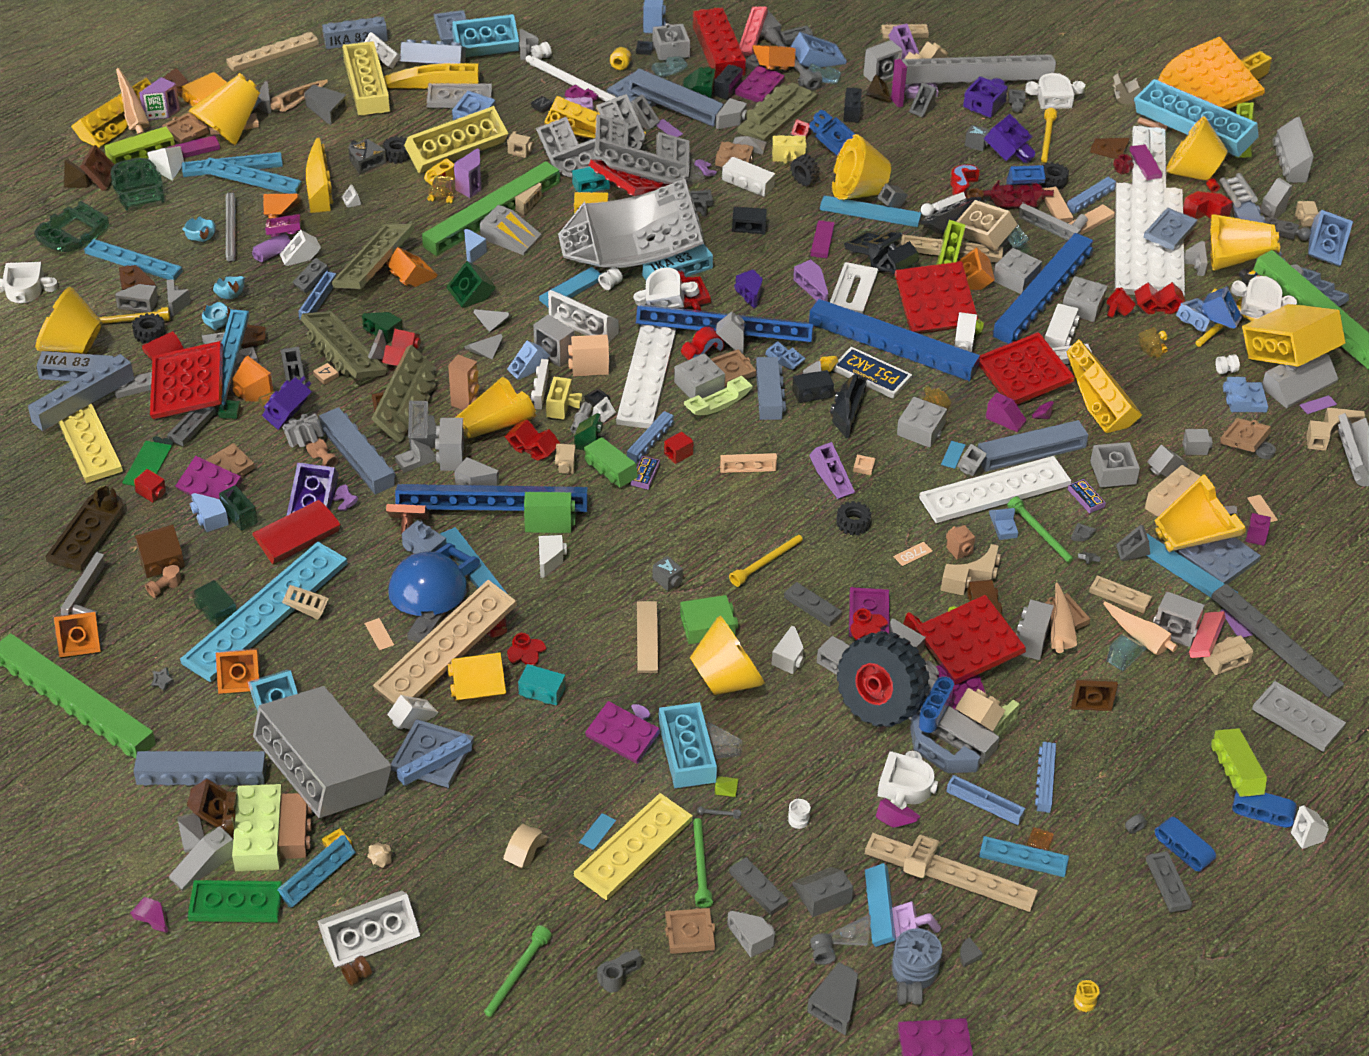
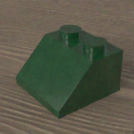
[682,67,716,99]
[446,261,496,308]

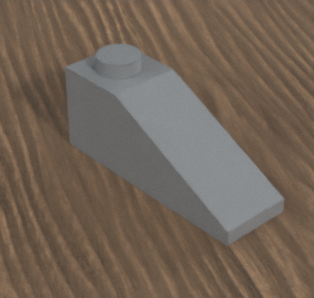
[169,826,233,892]

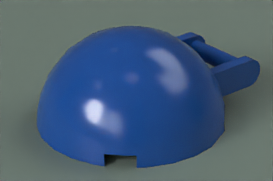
[388,543,480,616]

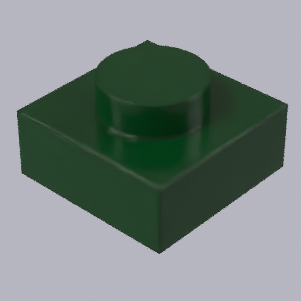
[218,400,241,419]

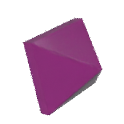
[1032,401,1054,419]

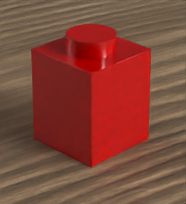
[664,431,694,464]
[134,469,166,503]

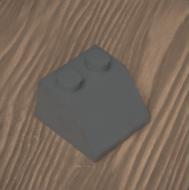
[792,867,853,917]

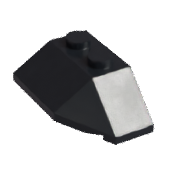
[920,197,982,234]
[830,374,867,438]

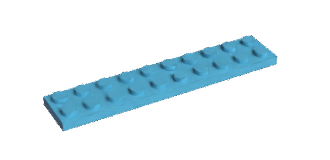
[180,542,347,683]

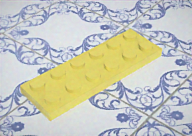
[58,403,123,483]
[574,793,692,900]

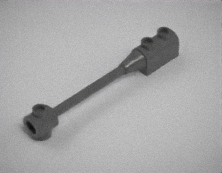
[759,10,823,91]

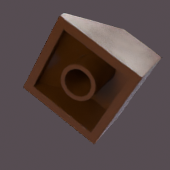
[135,525,185,578]

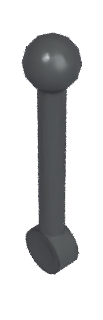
[697,807,741,819]

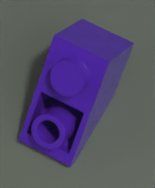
[734,269,763,308]

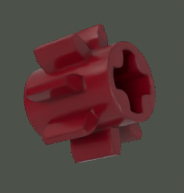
[1113,154,1134,174]

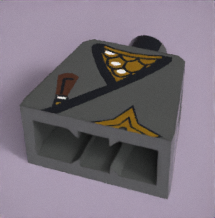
[348,139,386,174]

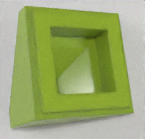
[715,776,738,797]

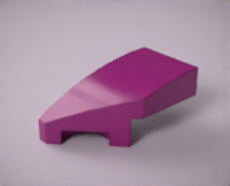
[565,84,598,100]
[130,897,168,932]

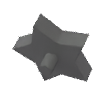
[1078,551,1101,564]
[151,667,174,691]

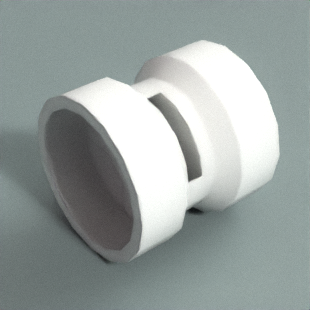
[531,42,552,60]
[598,267,623,290]
[1216,355,1240,374]
[788,799,810,829]

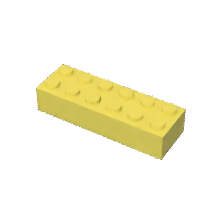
[343,41,390,115]
[404,106,508,173]

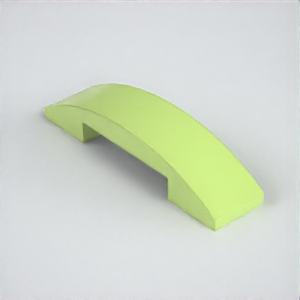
[684,376,753,415]

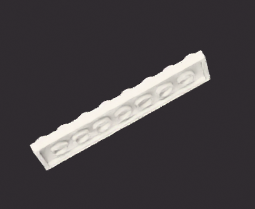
[616,324,676,429]
[919,456,1071,523]

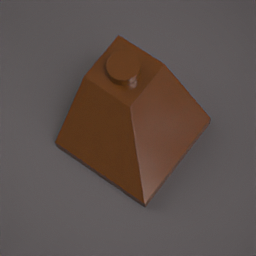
[1070,679,1118,711]
[187,778,228,828]

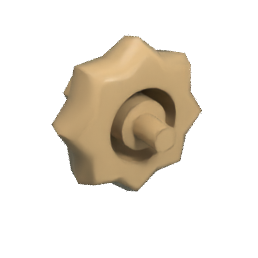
[368,842,392,868]

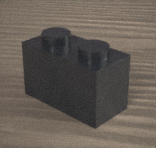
[714,64,743,100]
[843,87,862,123]
[732,206,767,235]
[792,370,834,403]

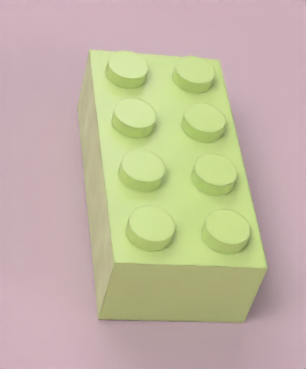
[232,784,283,871]

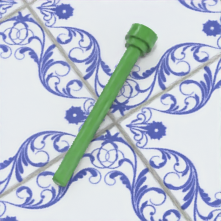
[1007,496,1073,563]
[693,818,713,908]
[484,926,552,1017]

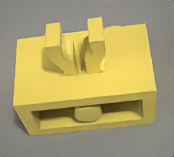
[772,135,806,163]
[546,377,582,419]

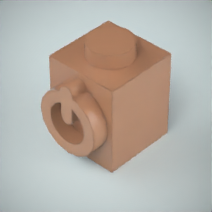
[946,525,975,559]

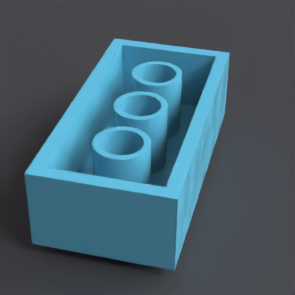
[452,14,519,57]
[659,702,717,788]

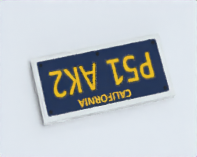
[832,347,912,399]

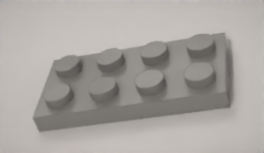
[427,83,492,108]
[1252,681,1346,752]

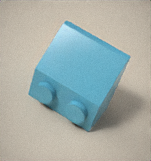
[248,670,298,711]

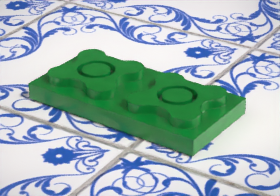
[187,880,283,922]

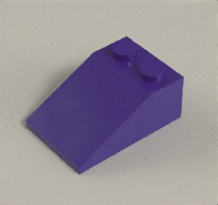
[286,463,339,516]

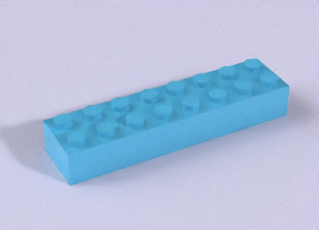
[1134,79,1259,157]

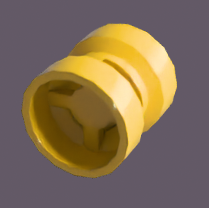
[1074,980,1099,1012]

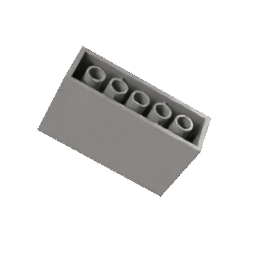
[253,686,391,818]

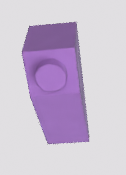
[888,24,919,59]
[793,259,828,302]
[809,442,855,499]

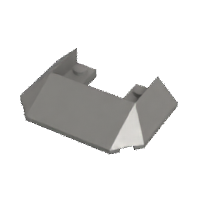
[536,94,645,178]
[595,114,689,185]

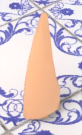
[116,68,150,135]
[270,79,328,112]
[1051,582,1077,653]
[1103,601,1178,655]

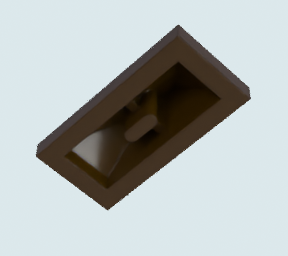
[865,74,892,103]
[64,159,90,188]

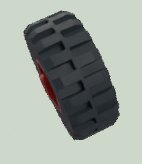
[837,631,930,727]

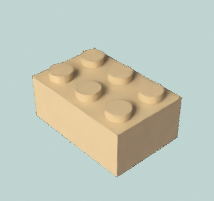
[956,200,1017,249]
[1145,465,1201,517]

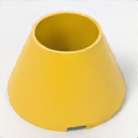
[1165,116,1228,181]
[832,135,891,200]
[35,286,102,354]
[690,616,765,695]

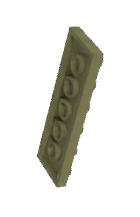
[737,82,818,142]
[332,224,415,289]
[300,311,387,379]
[371,345,436,443]

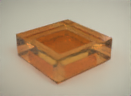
[1026,827,1054,851]

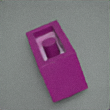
[986,393,1027,433]
[1245,513,1271,546]

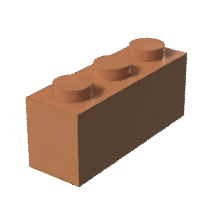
[448,354,479,410]
[278,793,312,859]

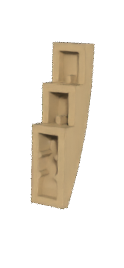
[637,601,658,673]

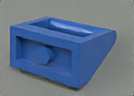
[1006,165,1045,185]

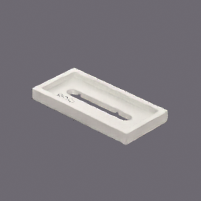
[830,262,878,314]

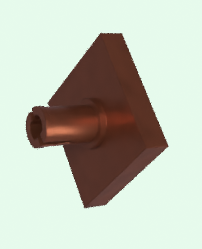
[80,145,118,191]
[386,504,429,535]

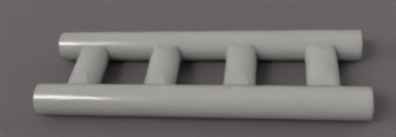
[1220,173,1258,207]

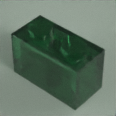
[219,485,258,531]
[194,580,237,627]

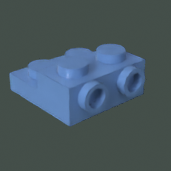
[452,91,496,120]
[1176,298,1216,332]
[1223,377,1268,412]

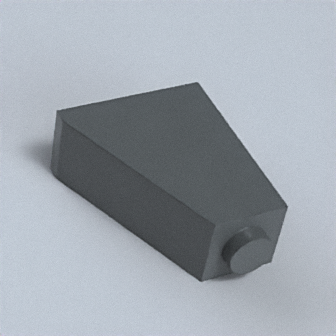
[304,85,348,125]
[807,962,858,1035]

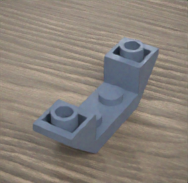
[910,714,981,773]

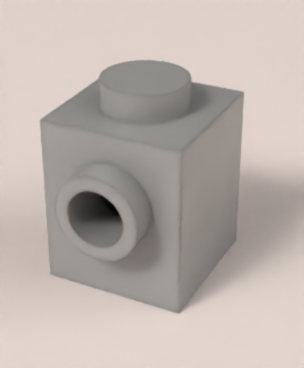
[1182,429,1212,455]
[957,444,987,476]

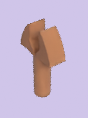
[1138,117,1168,131]

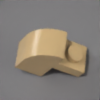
[503,824,548,868]

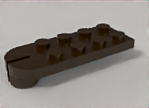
[45,486,124,571]

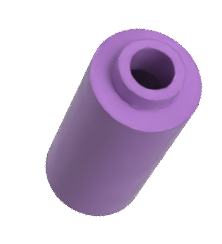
[252,233,291,262]

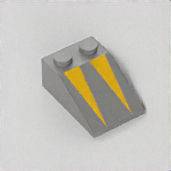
[480,205,542,255]

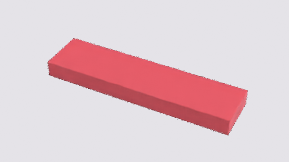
[739,7,768,56]
[1189,611,1226,658]

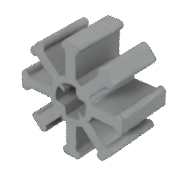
[283,414,324,447]

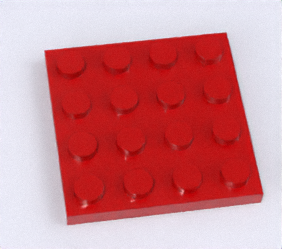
[588,159,669,196]
[895,261,978,334]
[979,332,1074,405]
[150,341,223,419]
[915,595,1026,685]

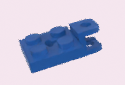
[809,110,856,156]

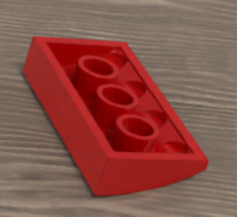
[252,500,340,565]

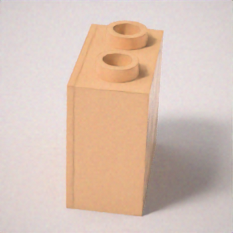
[568,335,609,376]

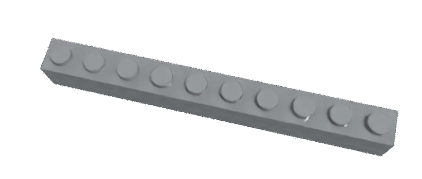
[902,55,1056,85]
[817,636,999,764]

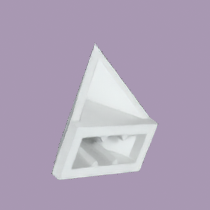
[148,146,184,181]

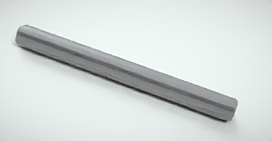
[226,193,235,261]

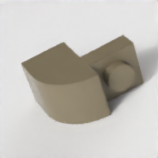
[1113,73,1143,104]

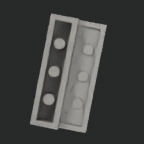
[1338,413,1369,486]

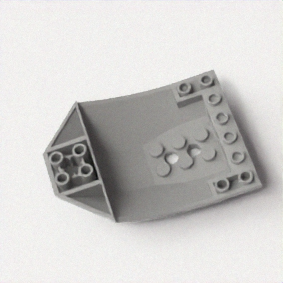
[558,179,704,268]

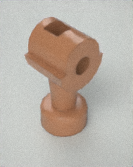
[306,438,338,467]
[145,565,181,598]

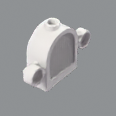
[1025,73,1085,109]
[0,262,58,303]
[634,268,699,308]
[1230,276,1297,319]
[877,751,938,810]

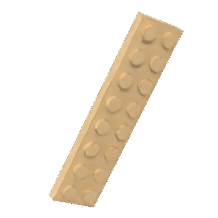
[373,580,517,705]

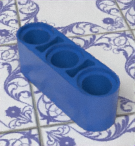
[919,676,954,733]
[1232,790,1297,828]
[1155,817,1216,872]

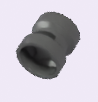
[810,933,836,965]
[897,982,922,1005]

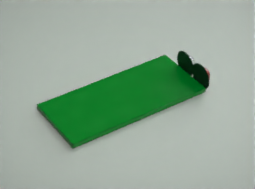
[122,436,173,486]

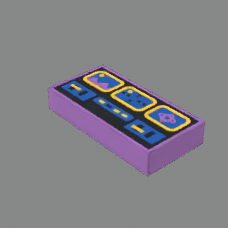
[631,456,660,490]
[1068,479,1106,513]

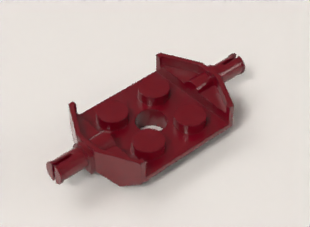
[982,180,1054,207]

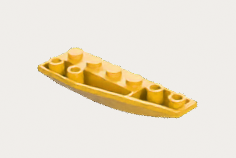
[71,77,151,147]
[544,96,646,139]

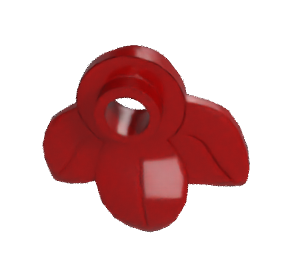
[850,608,888,640]
[507,633,546,665]

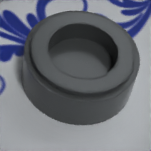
[1256,442,1276,459]
[1125,814,1147,833]

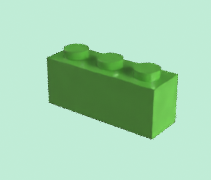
[584,437,638,487]

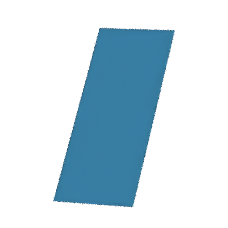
[941,441,965,469]
[579,813,616,850]

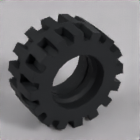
[382,136,411,164]
[790,154,820,186]
[1041,162,1069,190]
[132,313,166,344]
[836,501,871,536]

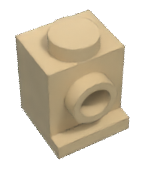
[507,131,534,158]
[1295,201,1318,227]
[555,444,575,474]

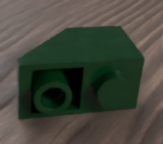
[362,312,403,344]
[574,413,603,451]

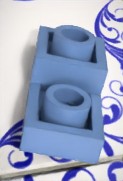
[765,341,806,370]

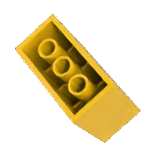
[1242,304,1345,367]

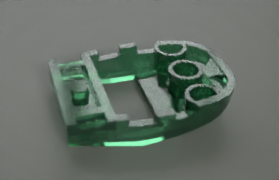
[111,158,164,210]
[34,201,109,252]

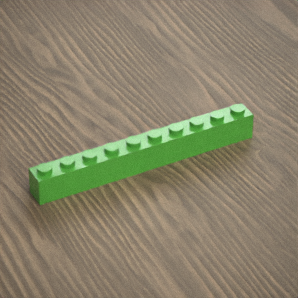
[422,161,560,256]
[1253,250,1369,370]
[0,633,156,759]

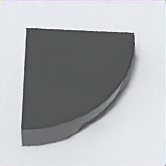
[1071,523,1096,541]
[960,937,983,967]

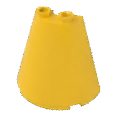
[189,73,260,145]
[1210,215,1280,270]
[455,377,537,439]
[1154,474,1246,552]

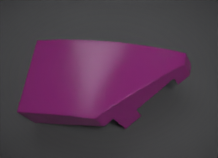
[875,798,921,828]

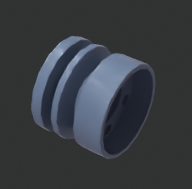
[891,928,942,989]

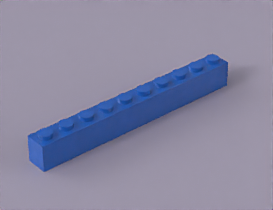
[993,233,1094,344]
[809,299,980,381]
[636,304,814,342]
[395,484,588,512]

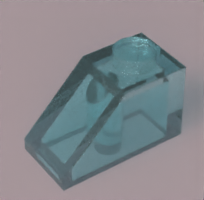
[1006,224,1030,250]
[1107,635,1146,671]

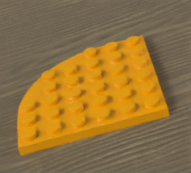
[1158,37,1265,110]

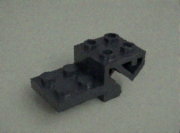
[844,230,919,274]

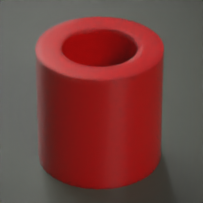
[1206,178,1220,193]

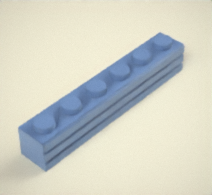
[1067,177,1116,214]
[298,271,336,319]
[627,411,674,464]
[397,734,472,786]
[1035,742,1056,813]
[946,775,1025,825]

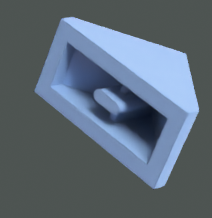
[464,229,487,263]

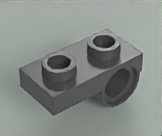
[293,258,330,294]
[597,949,641,993]

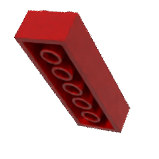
[693,8,746,79]

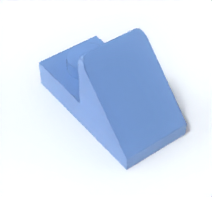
[989,508,1018,540]

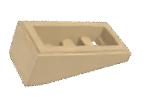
[515,183,542,215]
[282,585,329,620]
[903,835,940,878]

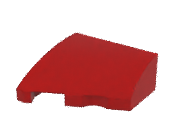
[142,331,184,360]

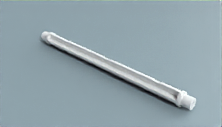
[525,55,617,102]

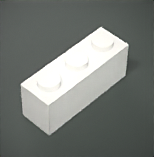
[722,157,775,197]
[1045,303,1080,348]

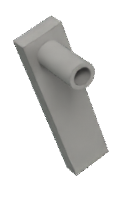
[1019,203,1088,240]
[61,552,104,618]

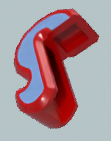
[950,164,980,198]
[681,326,725,360]

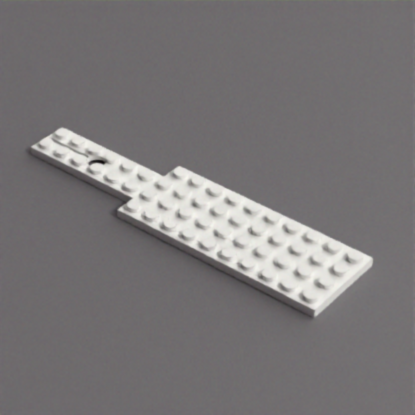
[1115,126,1185,296]

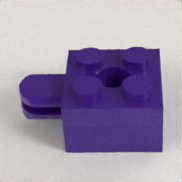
[963,76,1008,118]
[984,114,1035,163]
[262,376,312,430]

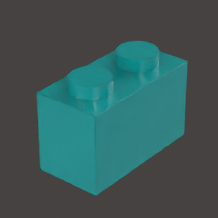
[572,167,610,193]
[518,664,566,706]

